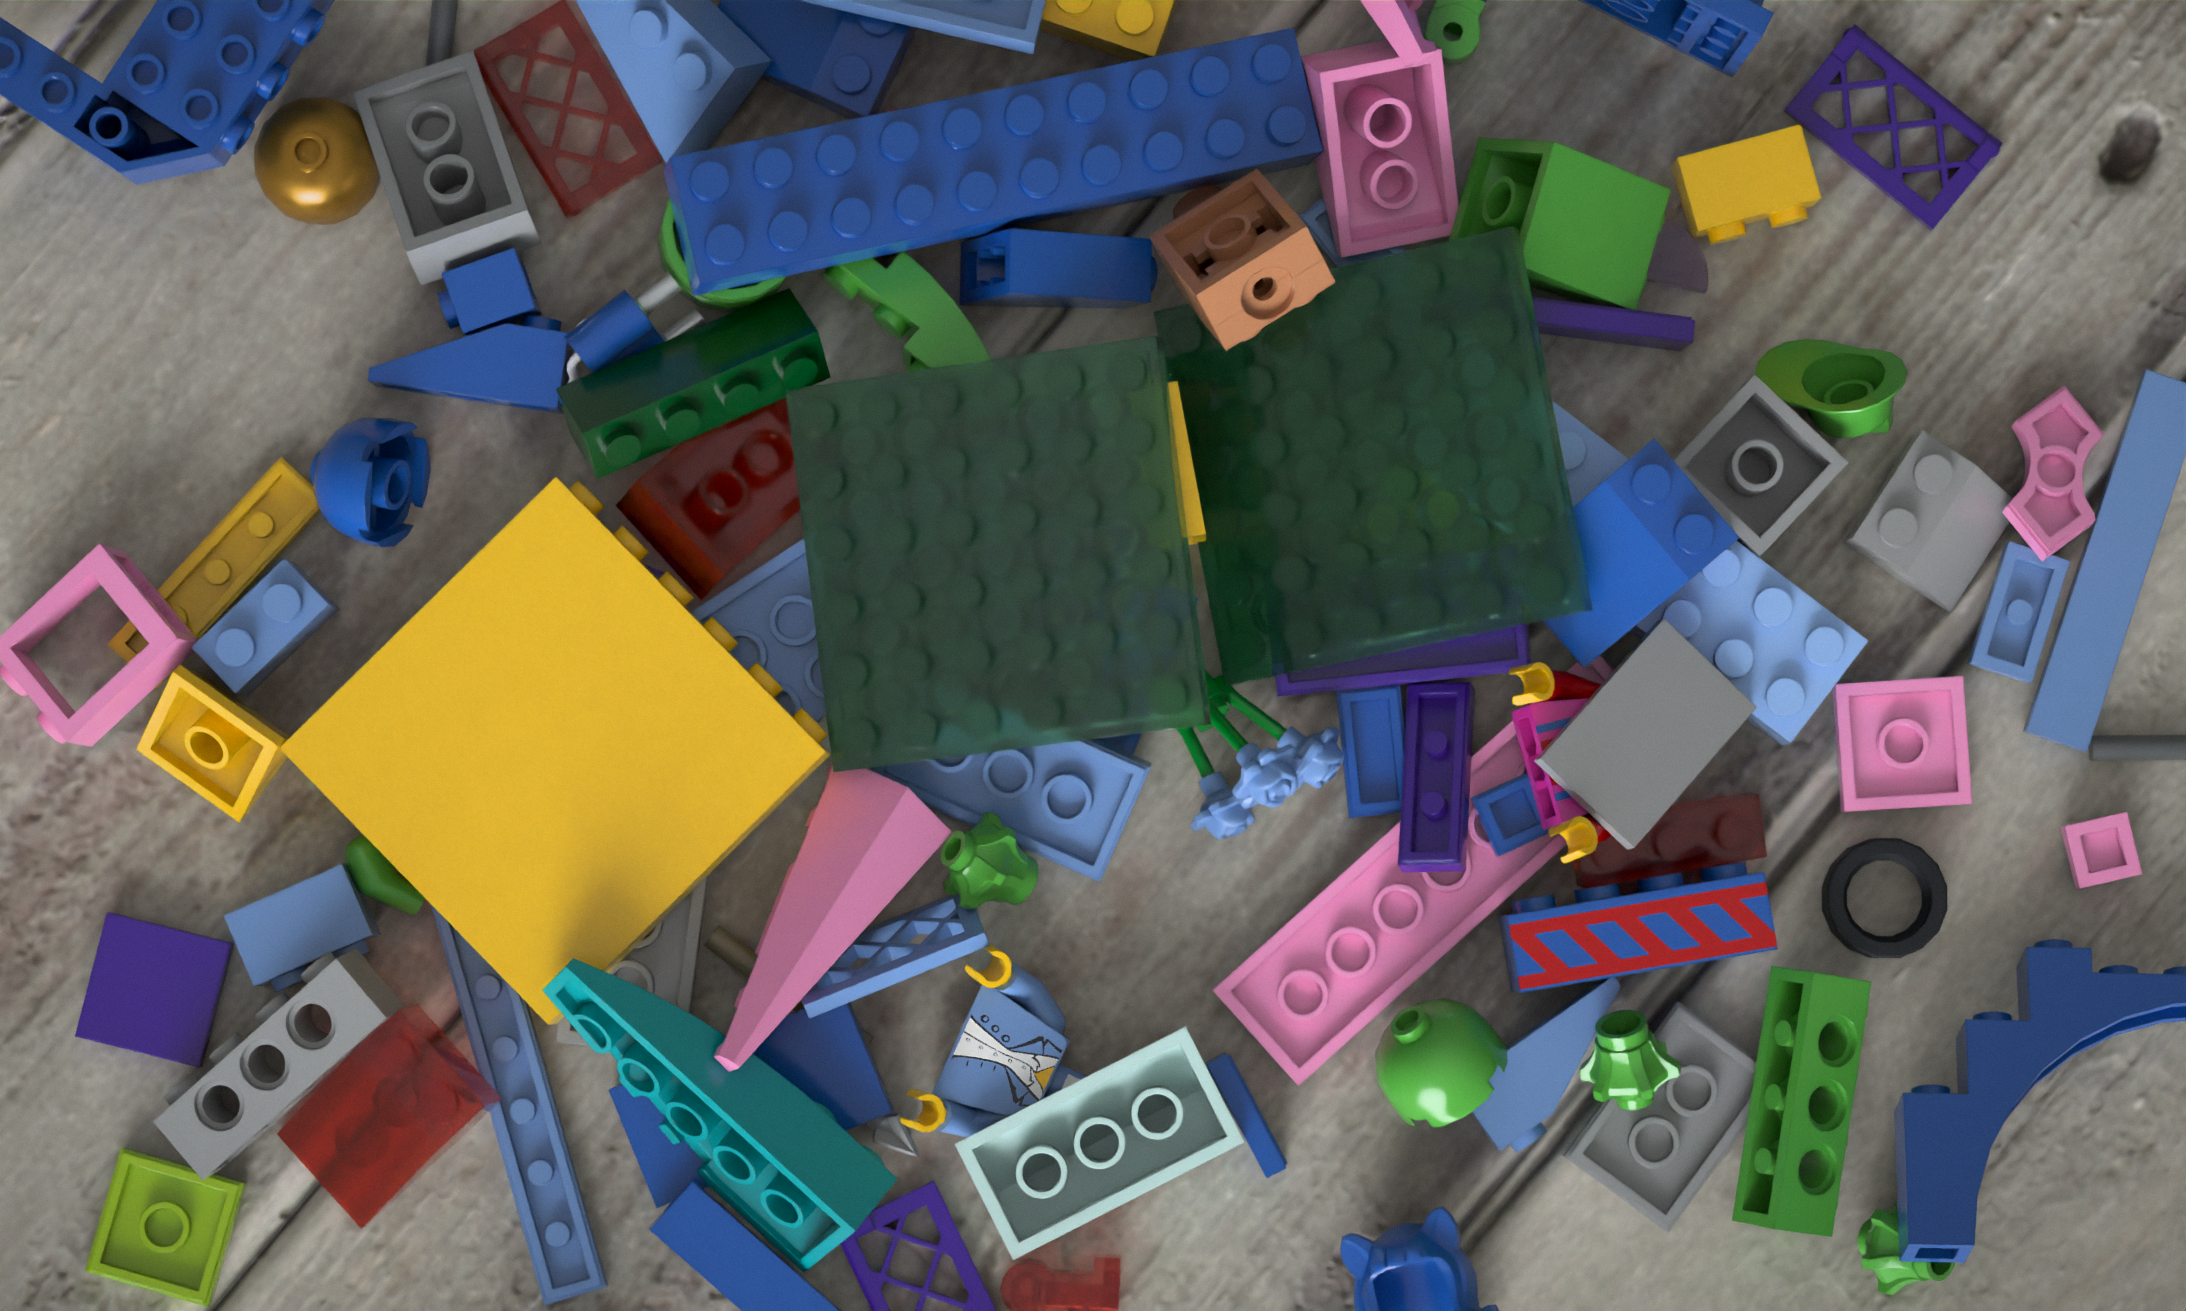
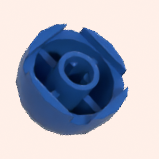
[310,417,430,547]

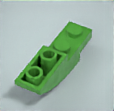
[823,251,1011,437]

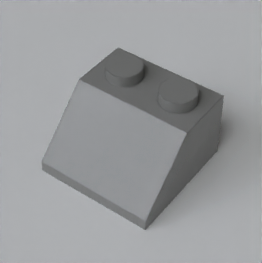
[1843,430,2013,612]

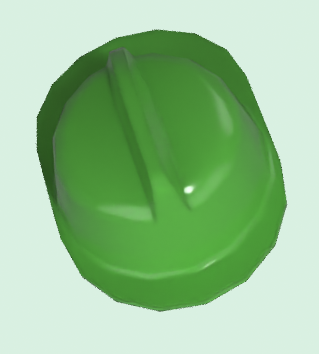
[1755,339,1908,438]

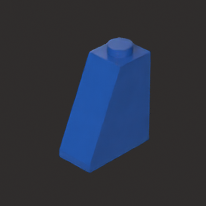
[960,228,1158,309]

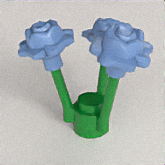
[1163,664,1344,840]

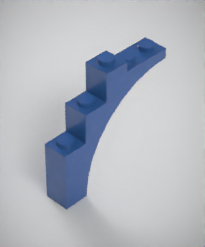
[1894,939,2186,1263]

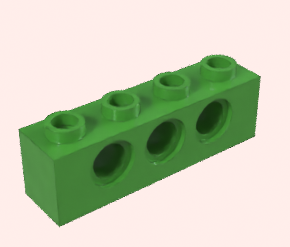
[1732,966,1871,1237]

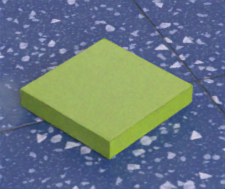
[85,1147,247,1307]

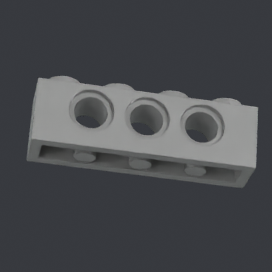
[153,948,406,1180]

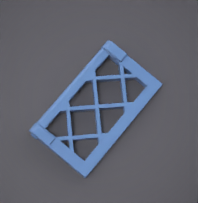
[802,894,990,1019]

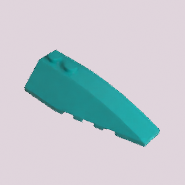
[543,958,898,1273]

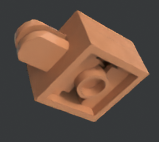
[1148,168,1335,351]

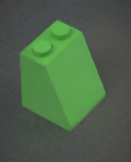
[1444,137,1671,310]

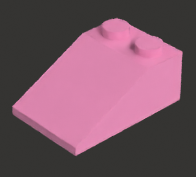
[1301,38,1459,258]

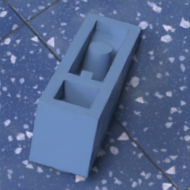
[1471,977,1621,1153]

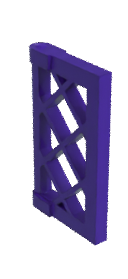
[1784,24,2003,230]
[840,1181,996,1311]

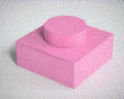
[2061,812,2142,889]

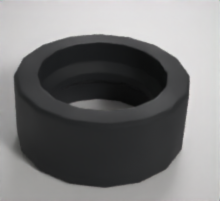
[1822,838,1948,958]

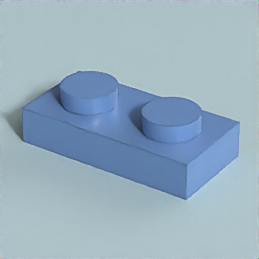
[1967,541,2070,683]

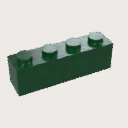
[556,288,831,479]

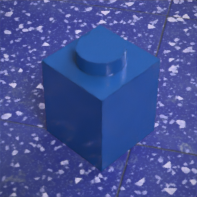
[437,248,542,336]

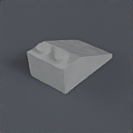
[353,50,541,285]

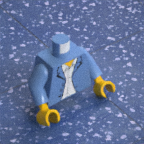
[900,943,1087,1137]

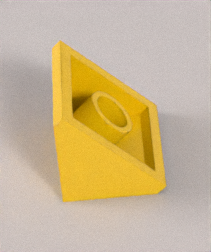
[136,665,291,823]

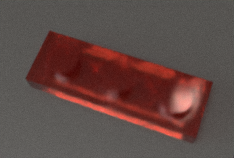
[1573,792,1767,889]

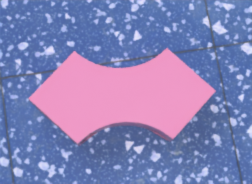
[2002,385,2104,562]

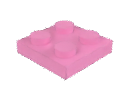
[1832,676,1972,812]

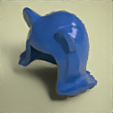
[1340,1206,1499,1311]

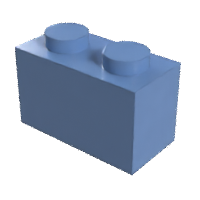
[191,558,339,697]
[224,864,381,993]

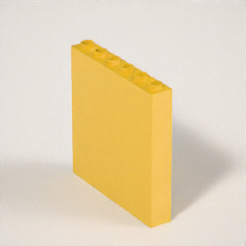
[280,477,831,1025]

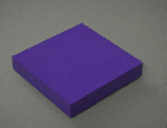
[75,912,234,1068]

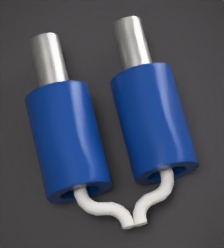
[564,272,707,384]

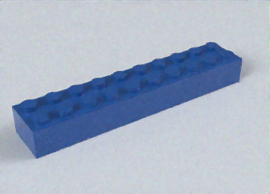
[664,27,1323,296]

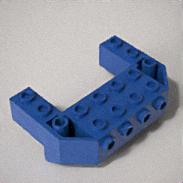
[0,0,335,185]

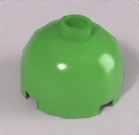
[1375,998,1508,1128]

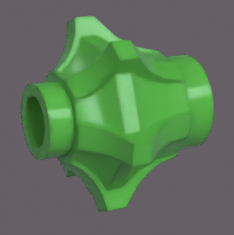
[941,812,1039,910]
[1579,1010,1681,1110]
[1857,1202,1955,1295]

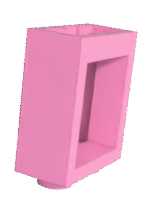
[0,543,198,747]

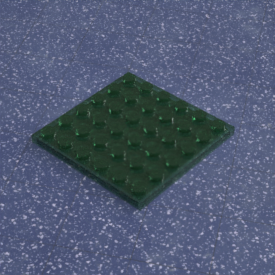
[1154,226,1593,686]
[785,335,1211,772]

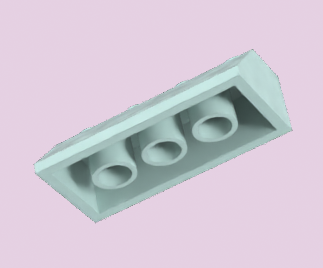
[955,1026,1244,1260]

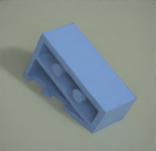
[576,0,773,164]

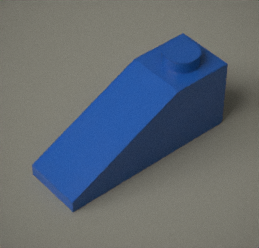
[368,315,574,414]

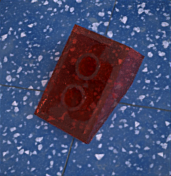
[615,395,853,600]
[277,1004,502,1229]

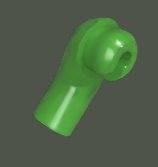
[345,836,425,916]

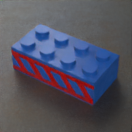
[1498,862,1778,993]

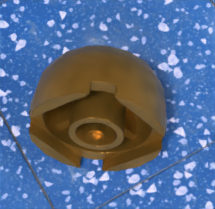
[254,97,380,225]

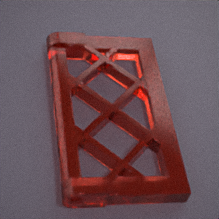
[473,0,663,218]

